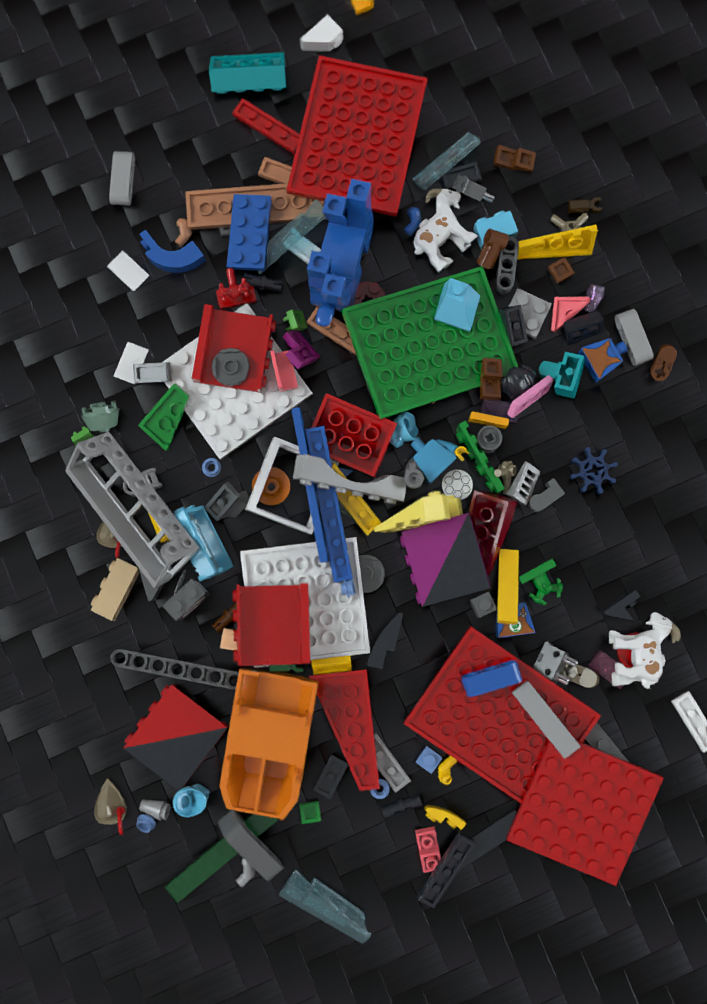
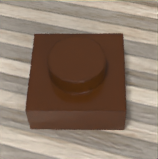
[548,257,574,284]

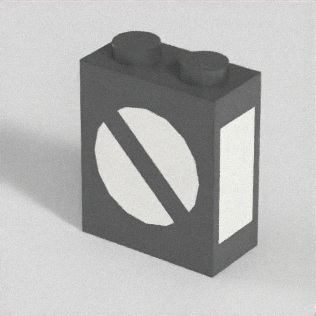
[163,579,211,621]

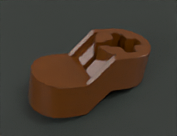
[650,344,677,381]

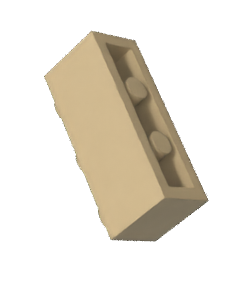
[91,558,140,621]

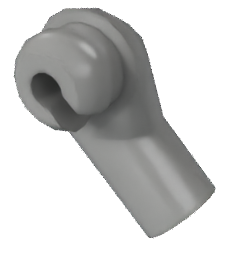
[236,858,256,887]

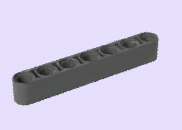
[111,649,239,689]

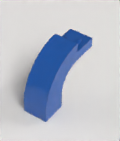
[140,230,206,273]

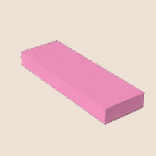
[507,375,553,418]

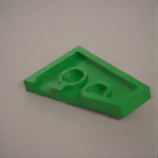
[138,383,190,451]

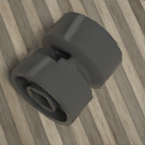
[476,425,502,454]

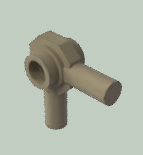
[550,213,589,232]
[494,461,517,494]

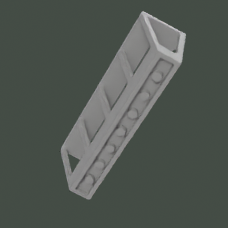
[65,432,199,588]

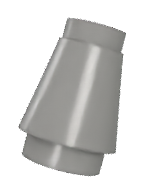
[140,799,171,821]

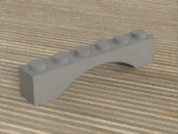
[293,455,406,504]

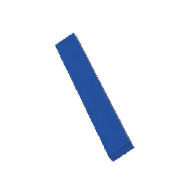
[292,407,329,563]
[305,426,353,583]

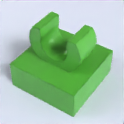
[283,309,308,331]
[71,427,95,445]

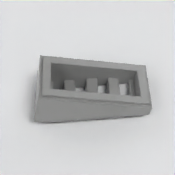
[506,461,540,505]

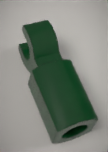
[269,664,303,672]

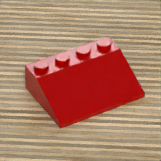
[311,393,397,478]

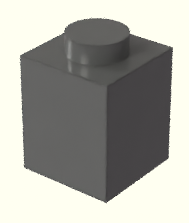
[469,592,497,618]

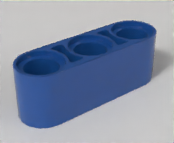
[461,660,522,697]

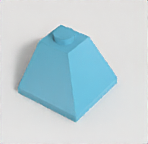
[434,278,480,332]

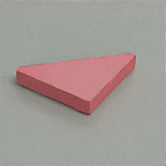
[551,297,590,332]

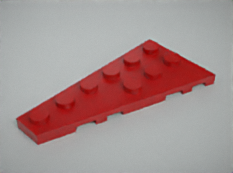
[309,670,380,791]

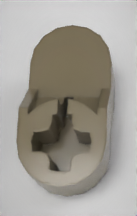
[561,662,599,688]

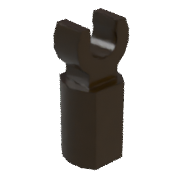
[568,197,602,213]

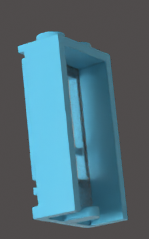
[174,505,234,581]

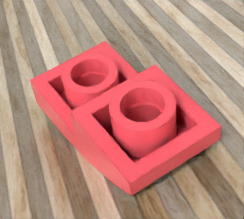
[415,826,441,873]

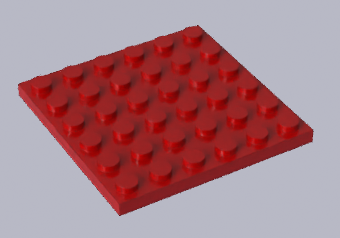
[506,740,664,886]

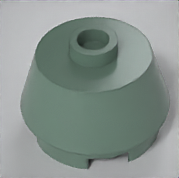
[81,401,119,433]

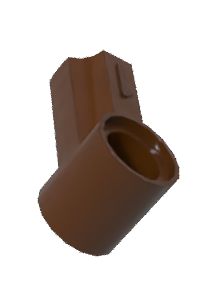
[477,228,509,269]

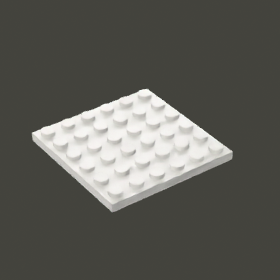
[163,303,313,460]
[240,537,370,668]

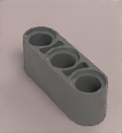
[495,237,518,295]

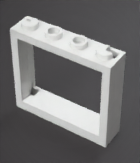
[245,437,339,534]

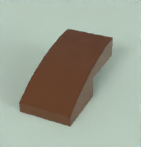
[493,145,536,172]
[480,358,503,401]

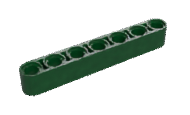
[165,814,278,903]

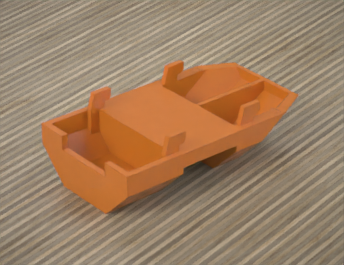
[220,668,319,819]

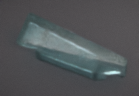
[258,199,325,275]
[279,870,371,943]

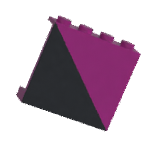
[400,513,491,607]

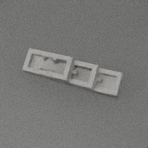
[512,680,581,759]

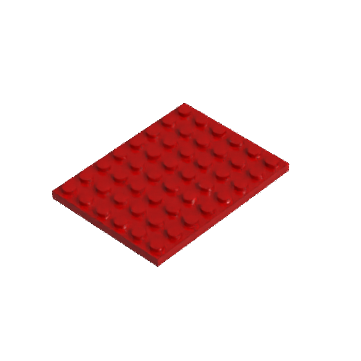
[286,56,427,217]
[404,626,601,803]

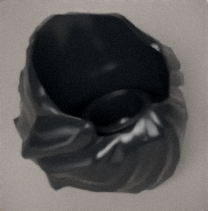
[501,365,536,400]

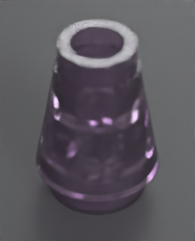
[584,284,605,313]

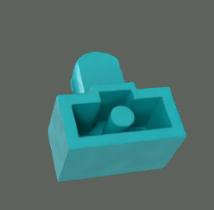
[539,352,585,399]

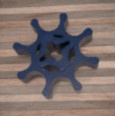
[570,447,618,494]

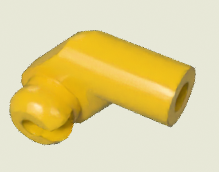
[438,756,458,785]

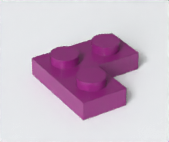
[283,330,320,369]

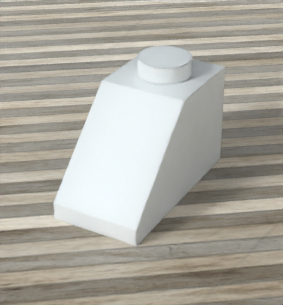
[300,15,343,51]

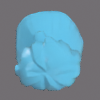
[390,412,419,448]
[173,784,210,817]

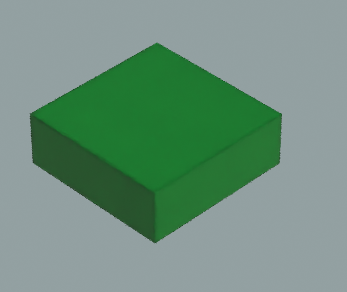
[299,800,321,824]

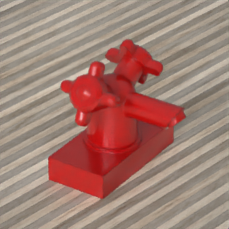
[216,268,257,310]

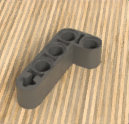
[218,809,284,881]

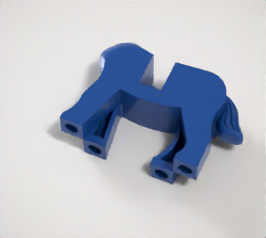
[307,179,374,327]

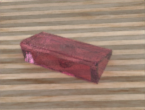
[588,651,624,689]

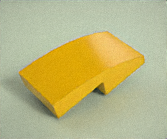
[424,805,466,830]

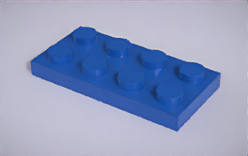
[227,194,272,271]

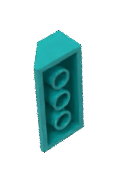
[209,52,286,94]

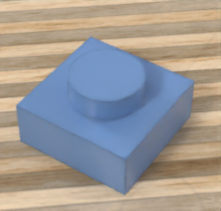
[415,746,443,774]

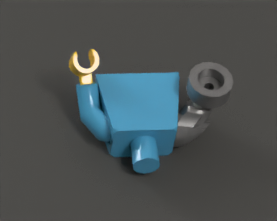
[404,437,469,489]

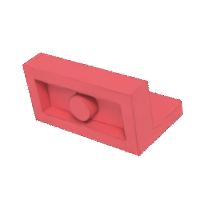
[270,350,298,392]

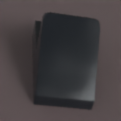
[601,590,641,621]

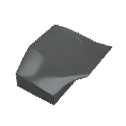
[204,482,247,521]

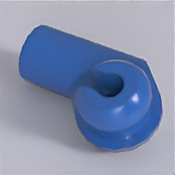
[404,207,421,236]

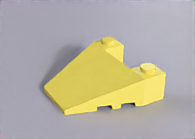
[374,491,463,533]

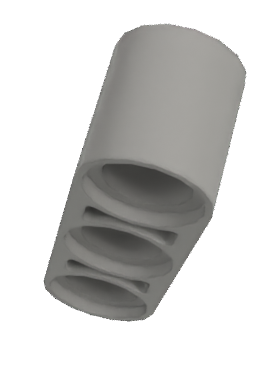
[109,151,135,205]
[615,309,653,366]

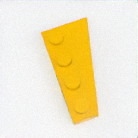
[517,225,598,259]

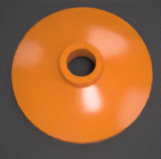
[252,467,290,505]

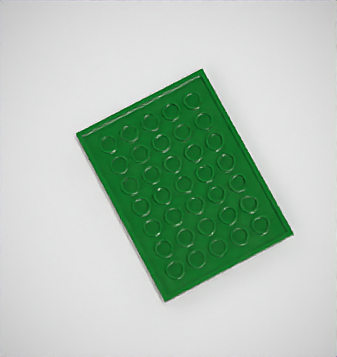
[341,266,518,419]

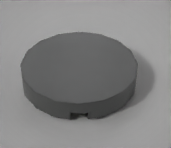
[211,348,250,387]
[359,555,385,593]

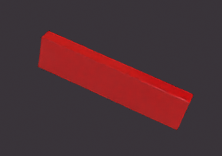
[232,98,300,154]

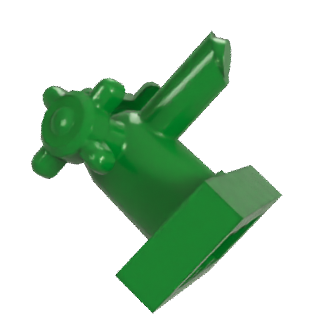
[518,559,563,605]

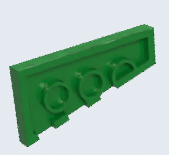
[455,420,505,494]

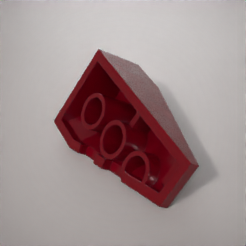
[469,490,517,576]

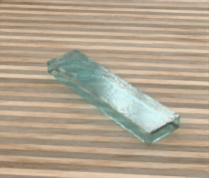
[413,132,481,190]

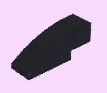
[367,613,403,669]

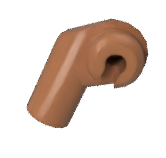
[175,218,192,247]

